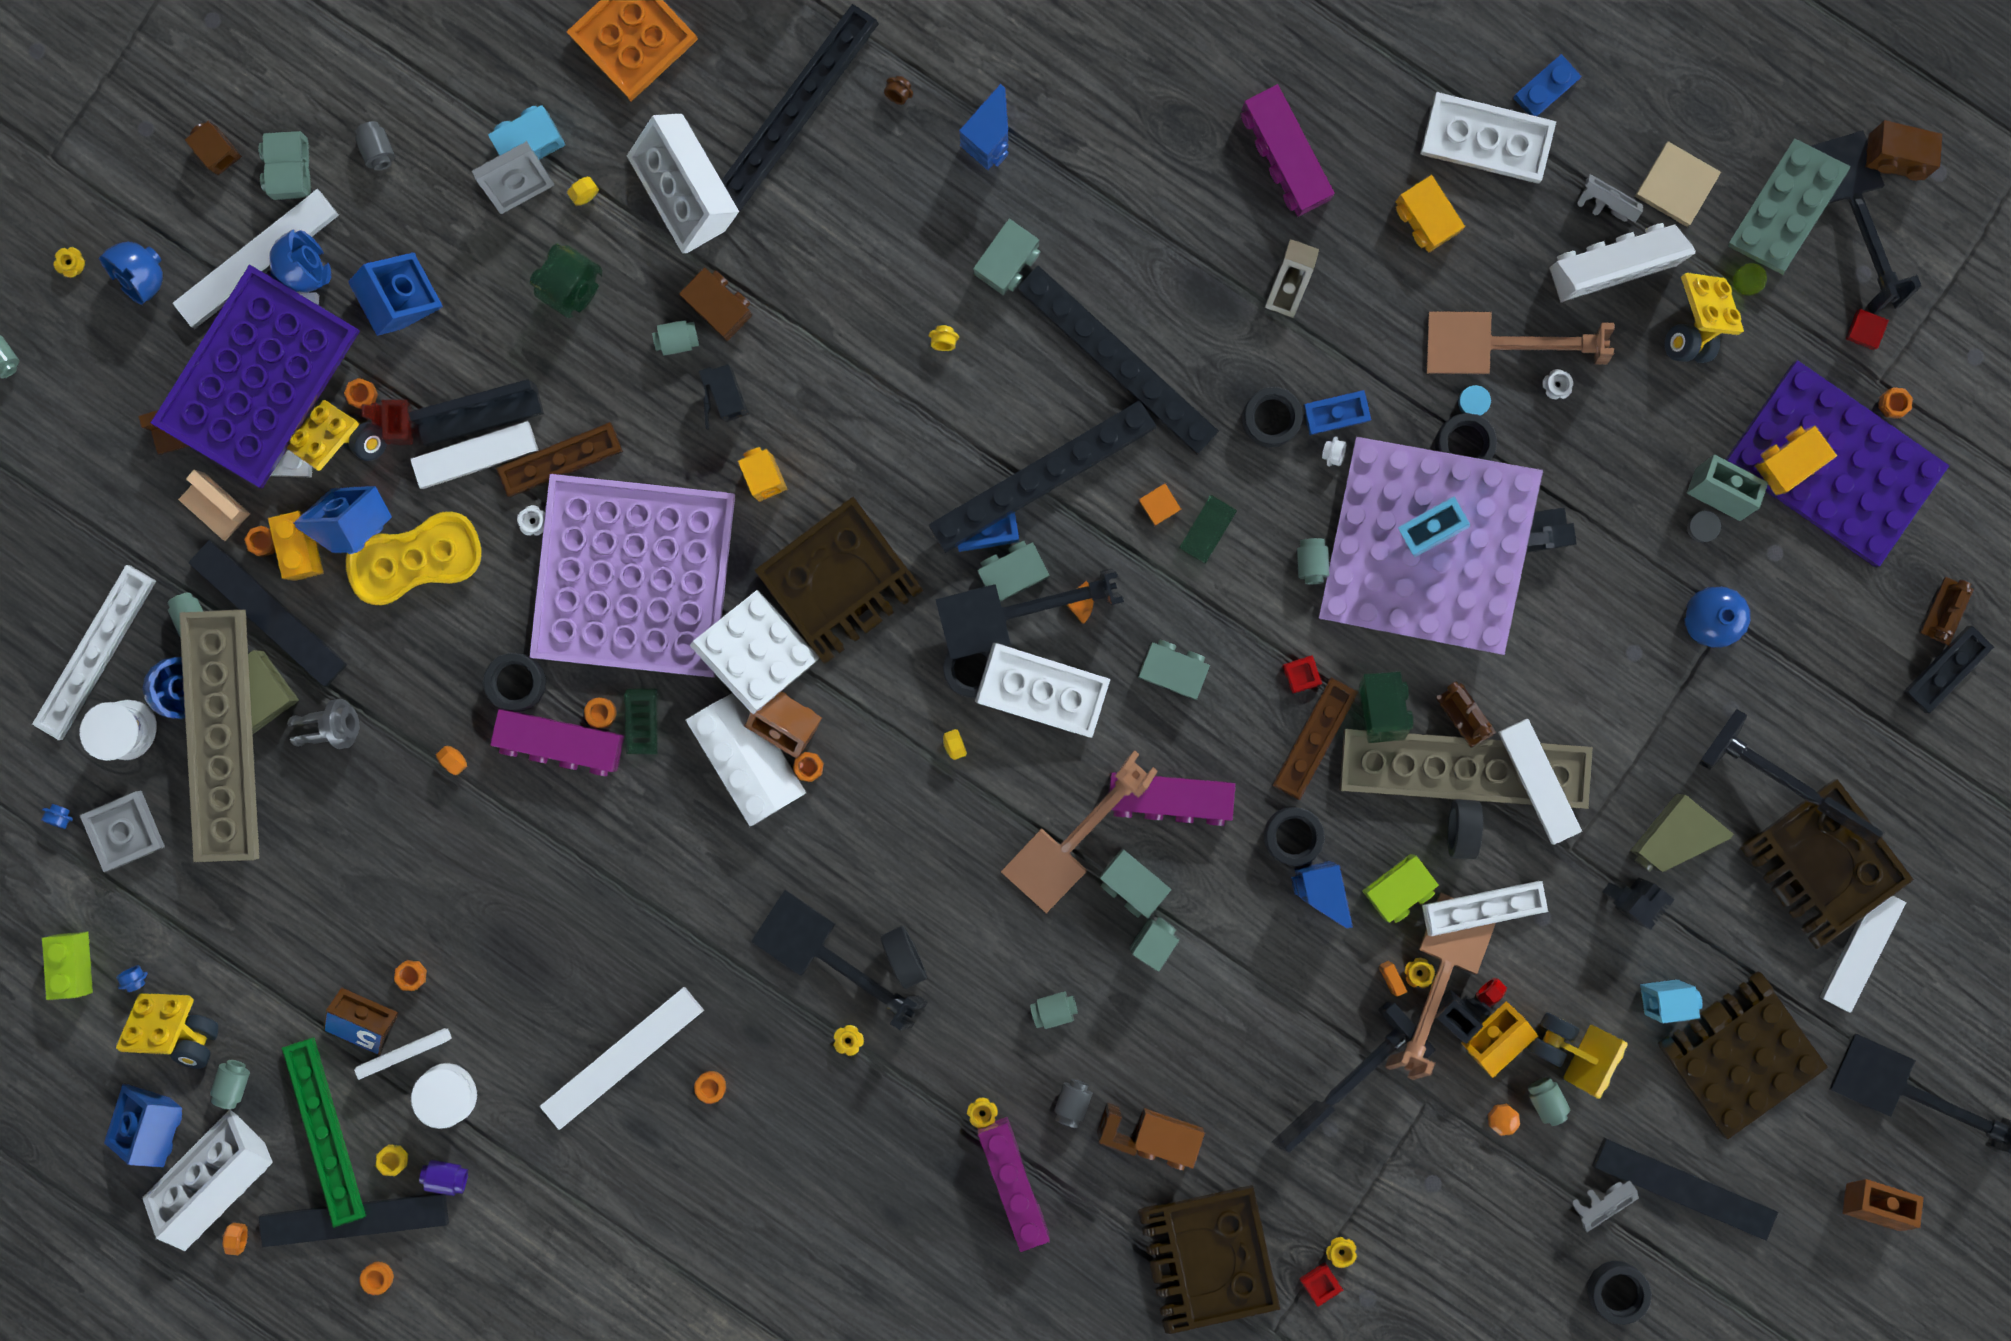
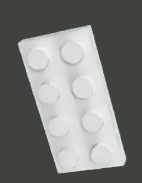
[1420,92,1556,184]
[975,642,1110,738]

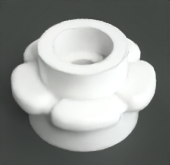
[1543,369,1573,400]
[1322,437,1346,467]
[517,506,545,536]

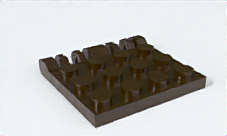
[755,497,924,664]
[1740,779,1914,949]
[1658,971,1828,1139]
[1138,1185,1281,1334]

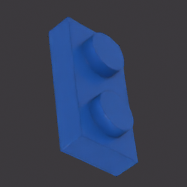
[1513,54,1582,117]
[1303,390,1371,435]
[958,512,1019,552]

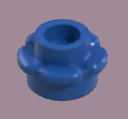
[41,804,73,829]
[116,965,148,992]

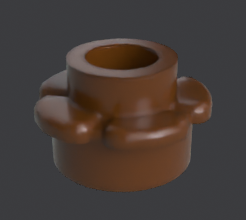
[884,76,913,105]

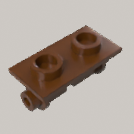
[1920,577,1974,646]
[1436,681,1496,748]

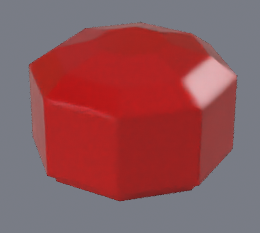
[1476,978,1507,1007]

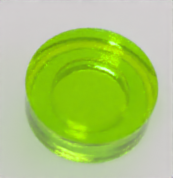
[1733,263,1767,296]

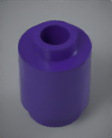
[419,1160,468,1196]

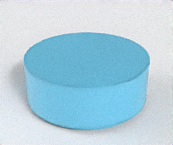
[1458,385,1491,416]

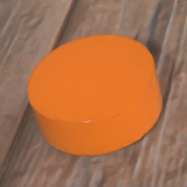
[584,698,617,728]
[694,1071,726,1104]
[360,1262,394,1295]

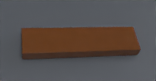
[496,422,623,497]
[1272,677,1358,800]

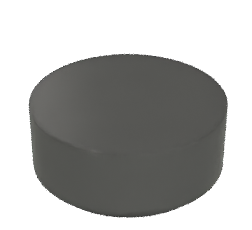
[1687,511,1721,542]

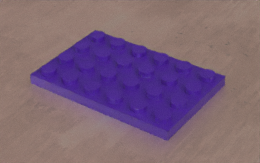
[151,264,360,489]
[1725,360,1950,567]

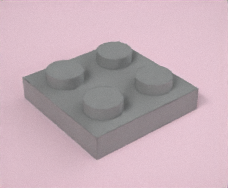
[472,141,554,214]
[80,791,165,872]

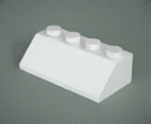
[627,114,739,254]
[1549,223,1696,302]
[686,693,807,826]
[142,1110,273,1251]

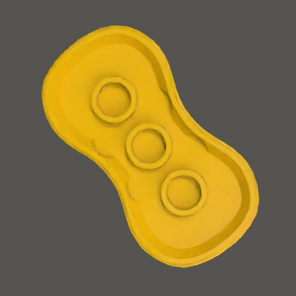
[346,512,481,605]

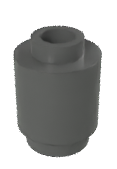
[355,121,395,171]
[1054,1079,1093,1128]

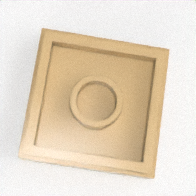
[1635,141,1721,227]

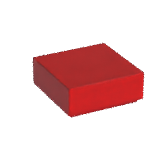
[1846,309,1889,350]
[1282,655,1322,694]
[1299,1262,1344,1307]

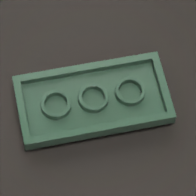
[1728,138,1851,275]

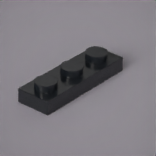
[1903,626,1994,713]

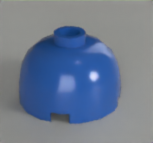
[269,229,331,293]
[99,242,163,305]
[1684,586,1751,648]
[143,657,185,719]

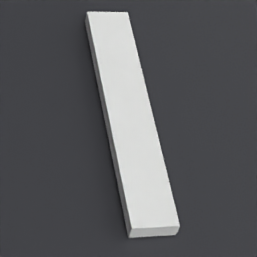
[173,189,339,329]
[32,565,156,740]
[540,987,704,1130]

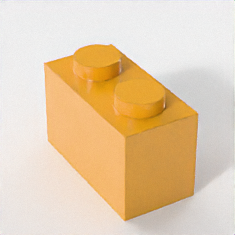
[1395,175,1465,253]
[1754,426,1837,495]
[738,447,788,502]
[268,511,324,581]
[1461,1001,1538,1078]

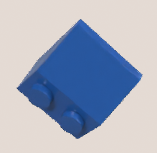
[959,84,1009,170]
[348,253,443,336]
[294,486,392,554]
[1291,861,1352,928]
[104,1084,182,1167]

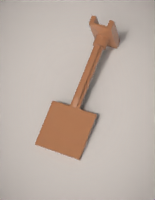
[1427,312,1615,374]
[1001,750,1158,913]
[1385,893,1496,1080]

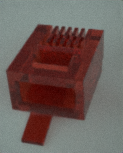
[362,400,413,445]

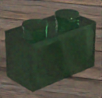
[1359,671,1414,743]

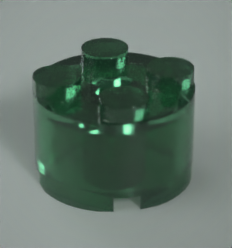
[529,243,602,318]

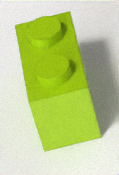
[1362,854,1439,923]
[42,932,93,1000]

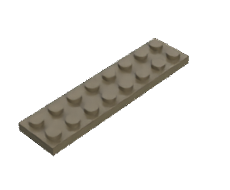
[179,610,259,862]
[1340,729,1593,809]

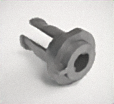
[287,699,360,749]

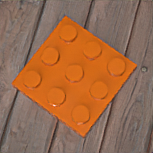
[567,0,698,101]

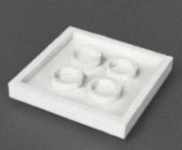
[690,590,820,715]

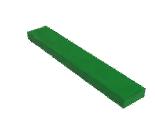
[282,1037,366,1227]

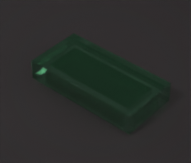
[1179,495,1237,564]

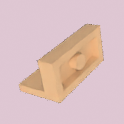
[178,470,250,541]

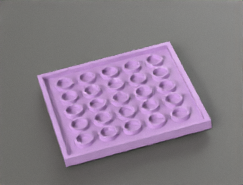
[1319,437,1543,655]
[529,474,735,678]

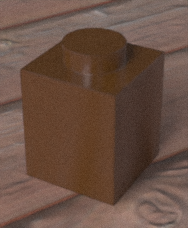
[185,120,242,176]

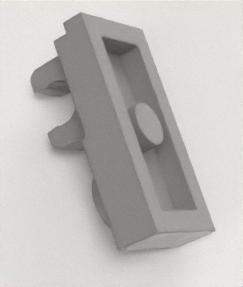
[1578,174,1643,222]
[1573,1181,1639,1232]

